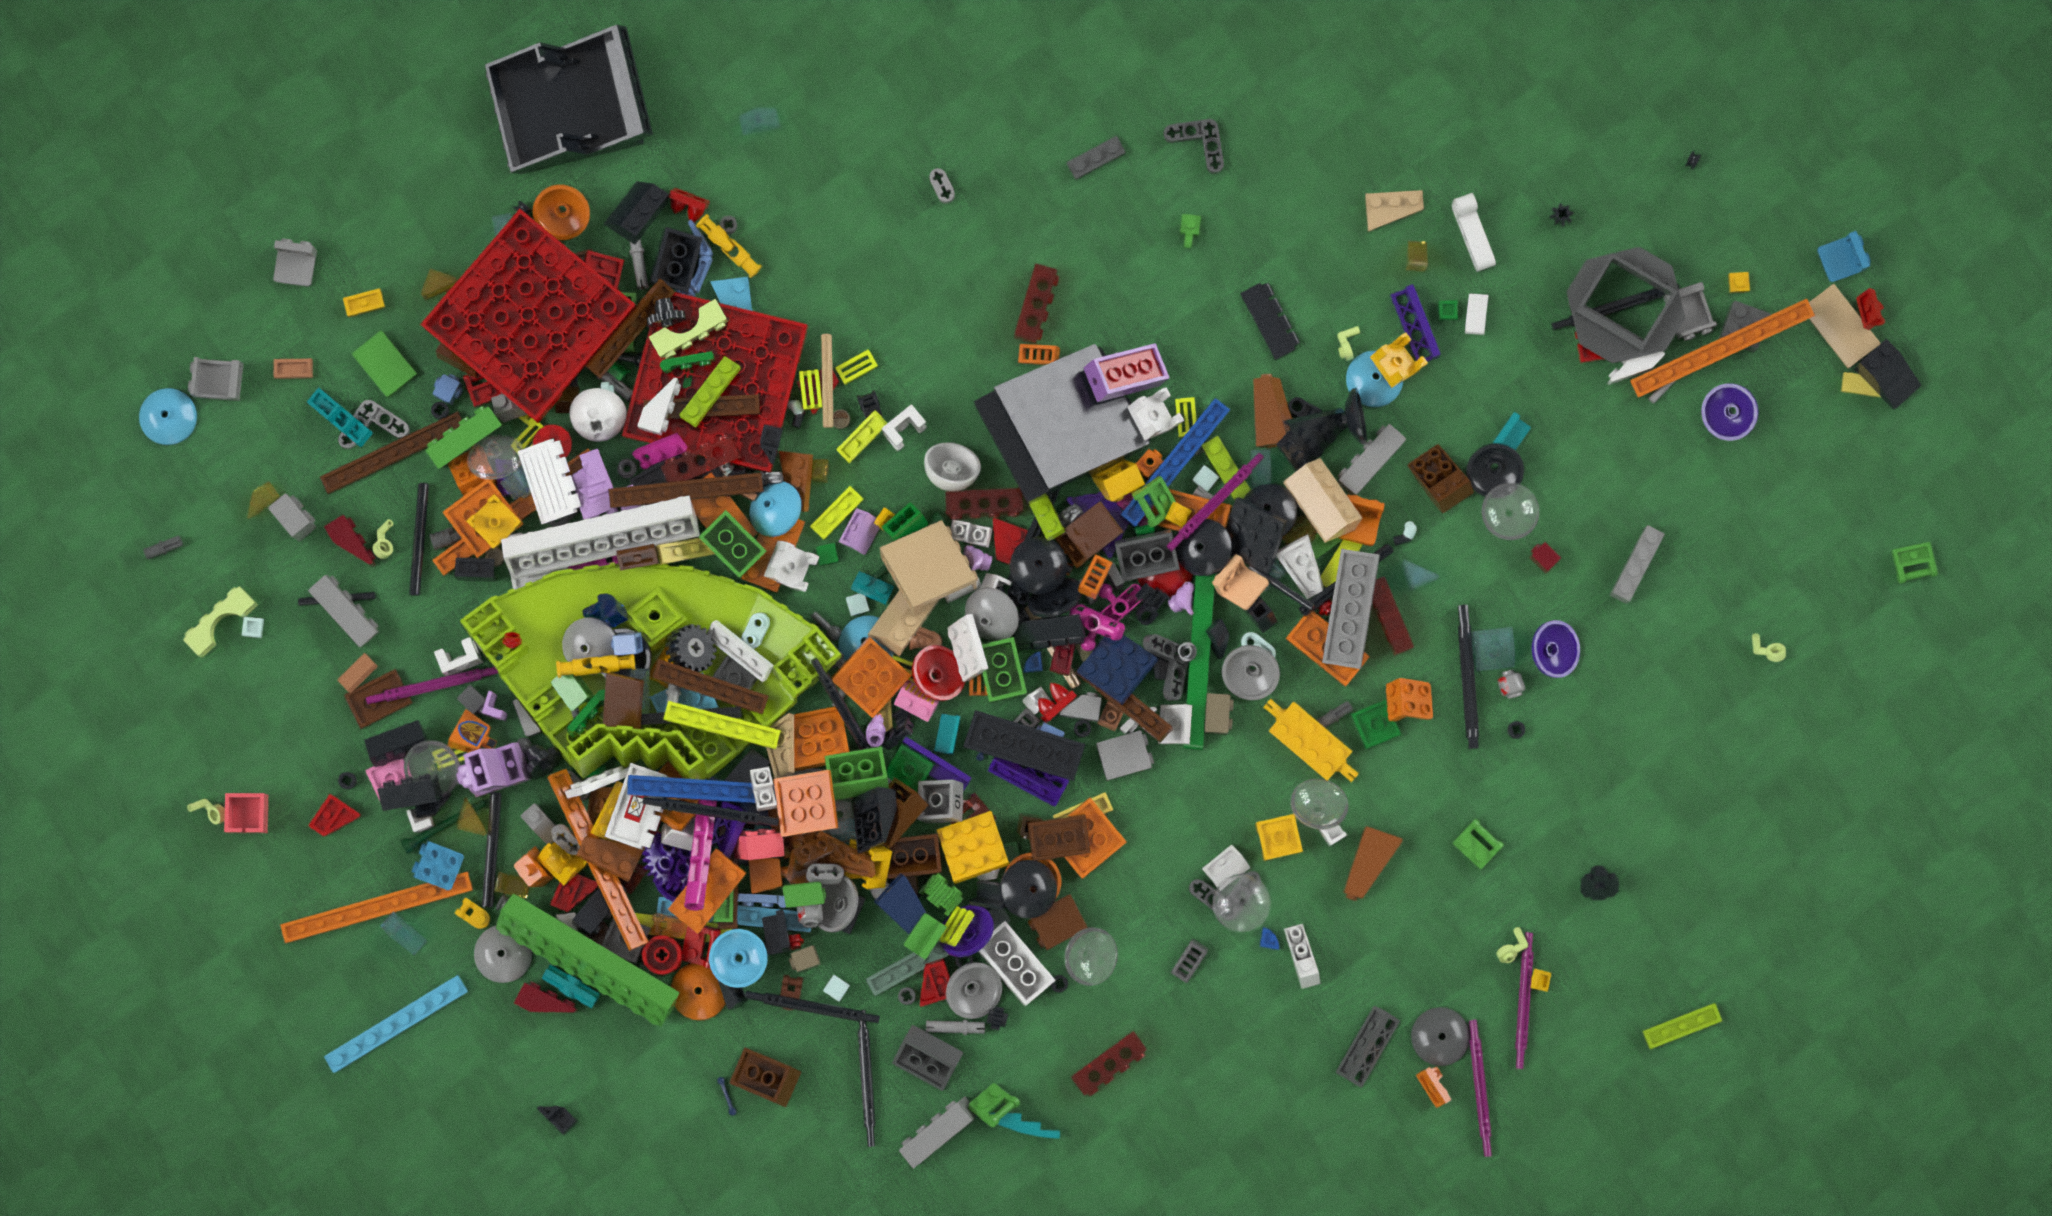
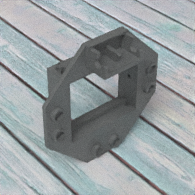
[1566,247,1685,364]

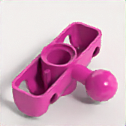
[1095,583,1143,626]
[1069,604,1125,651]

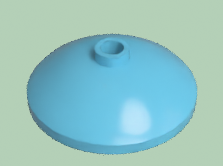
[1346,351,1403,407]
[139,388,197,445]
[749,481,801,537]
[839,616,894,661]
[709,929,768,988]

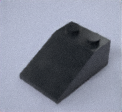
[1854,339,1921,410]

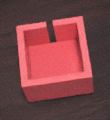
[224,793,269,833]
[734,828,784,860]

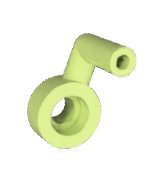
[1337,326,1360,361]
[372,520,393,559]
[1752,634,1786,662]
[187,799,225,825]
[1496,927,1528,963]

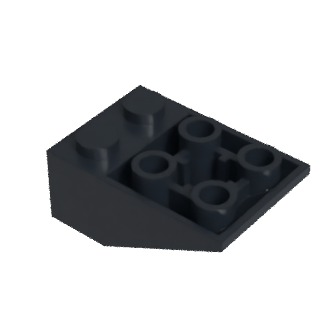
[852,787,897,854]

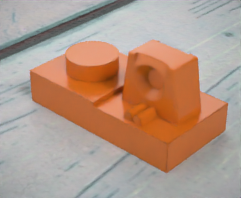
[1416,1066,1451,1108]

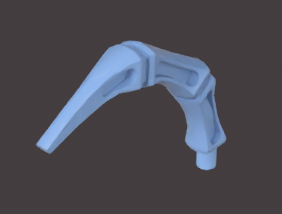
[677,220,713,297]

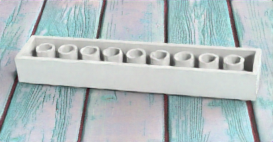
[501,496,700,579]

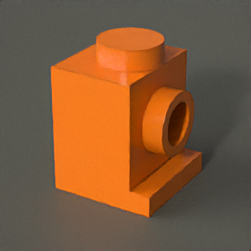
[1135,449,1163,480]

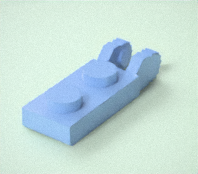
[738,893,786,908]

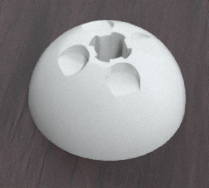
[570,388,627,442]
[924,443,981,491]

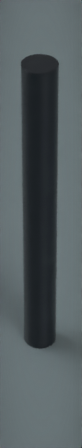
[1248,565,1315,612]
[298,592,376,606]

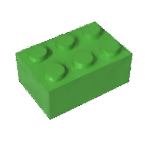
[699,510,767,578]
[982,637,1027,704]
[824,747,889,800]

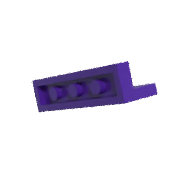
[1390,284,1441,362]
[903,737,972,792]
[988,757,1069,807]
[712,801,748,858]

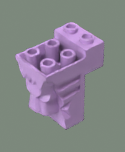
[572,449,641,519]
[456,743,532,797]

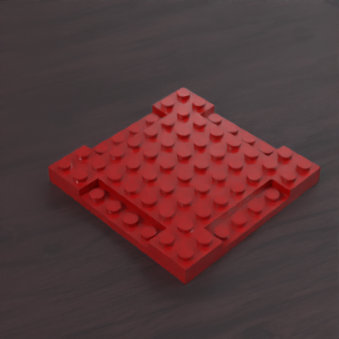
[420,209,636,423]
[622,292,808,472]

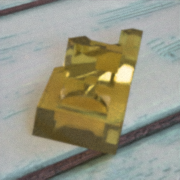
[247,481,280,519]

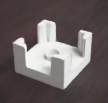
[1127,387,1184,440]
[882,404,927,452]
[764,541,819,592]
[434,637,483,676]

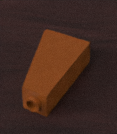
[1253,374,1292,448]
[1343,826,1403,901]

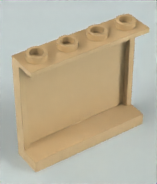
[880,520,978,616]

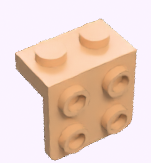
[1212,554,1269,610]

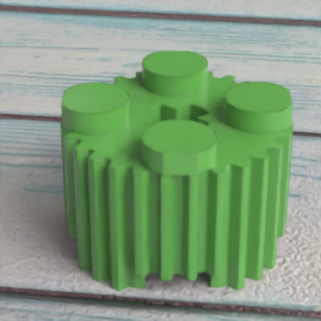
[919,873,963,917]

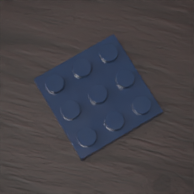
[1077,635,1158,705]

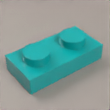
[851,571,894,605]

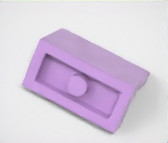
[839,508,879,555]
[482,691,508,721]

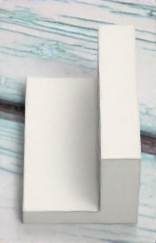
[1202,845,1250,892]

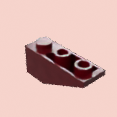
[324,515,376,567]
[514,981,578,1013]

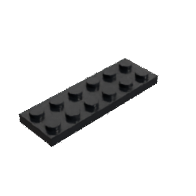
[963,710,1086,781]

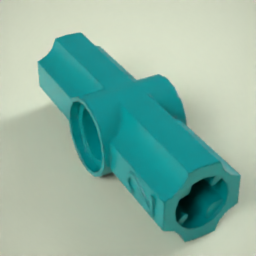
[542,964,600,1008]

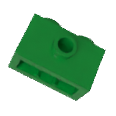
[882,502,929,542]

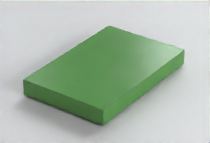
[352,330,418,398]

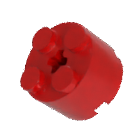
[532,425,572,458]
[642,935,683,975]

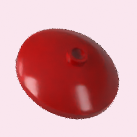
[1138,561,1193,598]
[912,645,965,701]

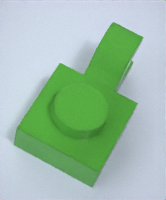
[1180,214,1201,248]

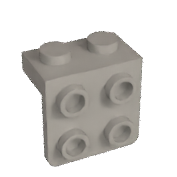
[273,238,317,287]

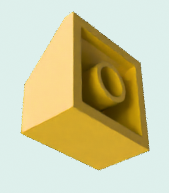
[1091,459,1145,502]

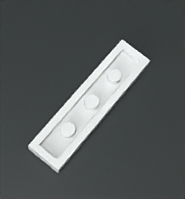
[707,620,774,682]

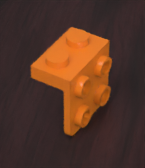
[448,446,497,496]
[1338,495,1385,546]
[1386,678,1433,722]

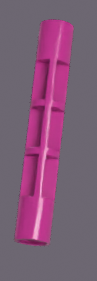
[684,800,717,911]

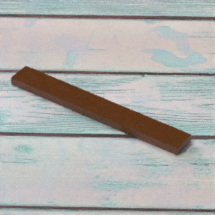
[320,412,463,495]
[608,473,764,508]

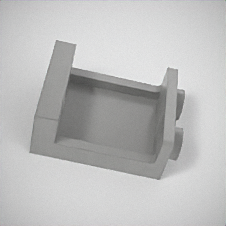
[1663,282,1717,341]
[188,357,243,401]
[1096,731,1154,781]

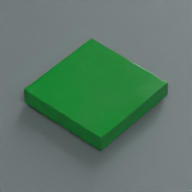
[1350,699,1402,750]
[886,743,935,793]

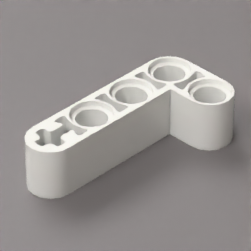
[1452,193,1496,272]

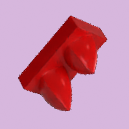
[669,188,710,223]
[1856,288,1885,330]
[1038,683,1077,723]

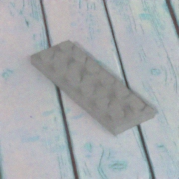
[1322,549,1380,669]

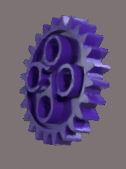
[642,832,691,891]

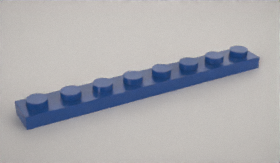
[1120,398,1230,527]
[627,775,777,804]

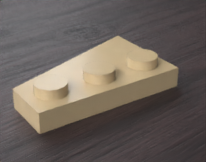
[1365,190,1424,232]
[766,713,794,779]

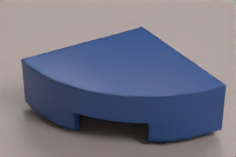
[1024,652,1043,673]
[1259,927,1279,950]

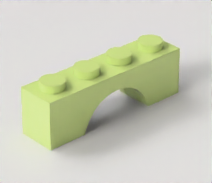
[649,299,728,359]
[183,586,258,658]

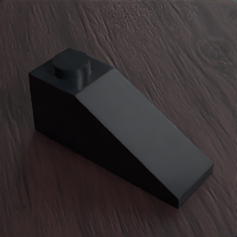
[1243,596,1278,633]

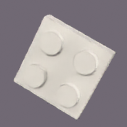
[1158,704,1192,744]

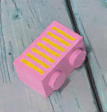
[894,680,940,722]

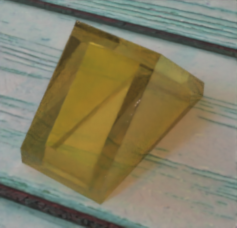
[1406,241,1428,271]
[421,268,458,300]
[811,459,830,483]
[456,797,487,836]
[494,872,529,899]

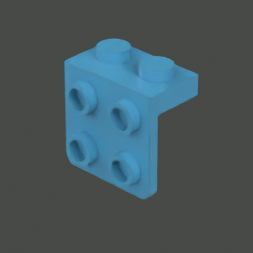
[1817,231,1871,282]
[411,841,464,890]

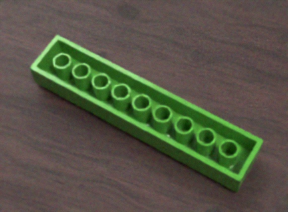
[496,893,680,1027]

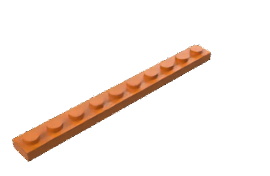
[1630,298,1815,398]
[432,448,590,576]
[547,769,648,951]
[280,872,473,943]

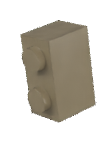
[1204,693,1234,735]
[789,945,821,973]

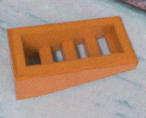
[1018,344,1060,365]
[1078,554,1113,599]

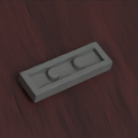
[1067,136,1125,180]

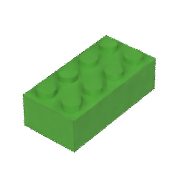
[425,405,502,469]

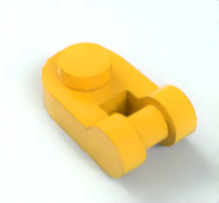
[454,897,491,929]

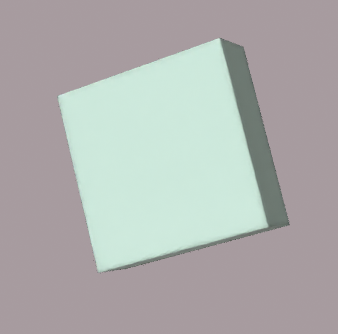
[1192,465,1219,492]
[846,594,869,617]
[241,617,264,638]
[823,975,850,1002]

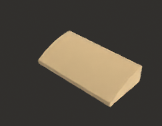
[1809,284,1881,368]

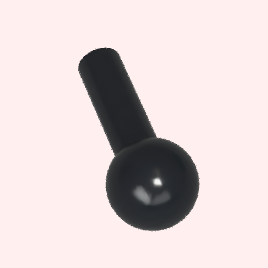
[617,353,643,367]

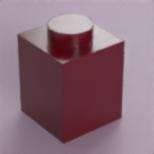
[1529,542,1561,574]

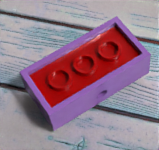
[1083,343,1170,402]

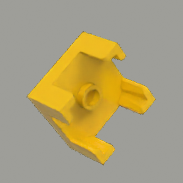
[1370,333,1428,388]
[467,494,522,549]
[1255,814,1303,861]
[536,833,588,885]
[844,839,892,889]

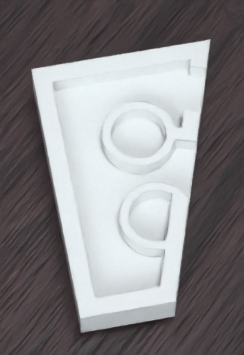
[1276,534,1324,599]

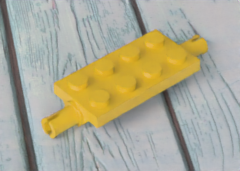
[1263,699,1359,782]

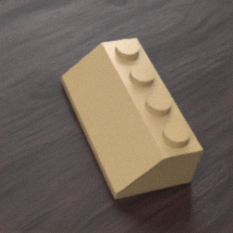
[1283,458,1362,543]
[868,590,940,656]

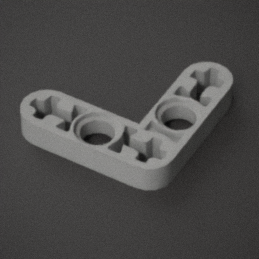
[338,400,410,450]

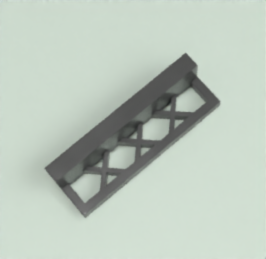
[1335,1006,1400,1088]

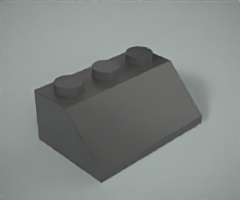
[1114,529,1180,581]
[892,1024,964,1091]

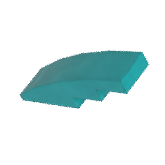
[307,387,373,447]
[990,1112,1060,1139]

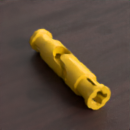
[696,214,762,278]
[556,654,636,678]

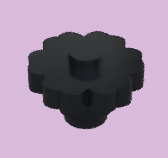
[646,298,686,328]
[526,744,562,780]
[1580,865,1620,900]

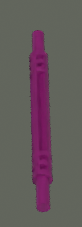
[1167,453,1264,551]
[366,667,498,705]
[1515,932,1534,1069]
[1469,1020,1492,1157]

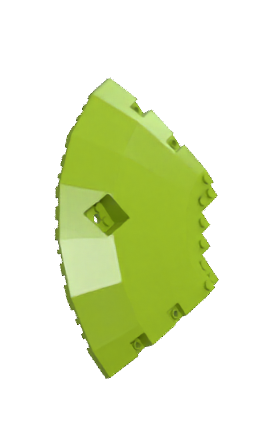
[460,562,842,780]

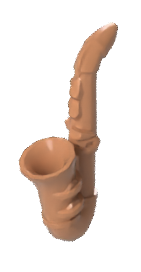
[909,627,942,650]

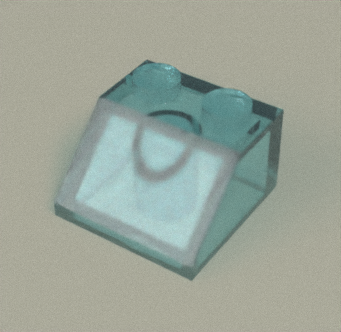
[1472,627,1515,672]

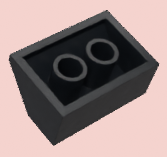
[604,181,669,245]
[649,227,703,293]

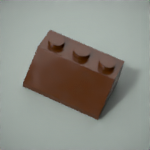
[881,834,942,879]

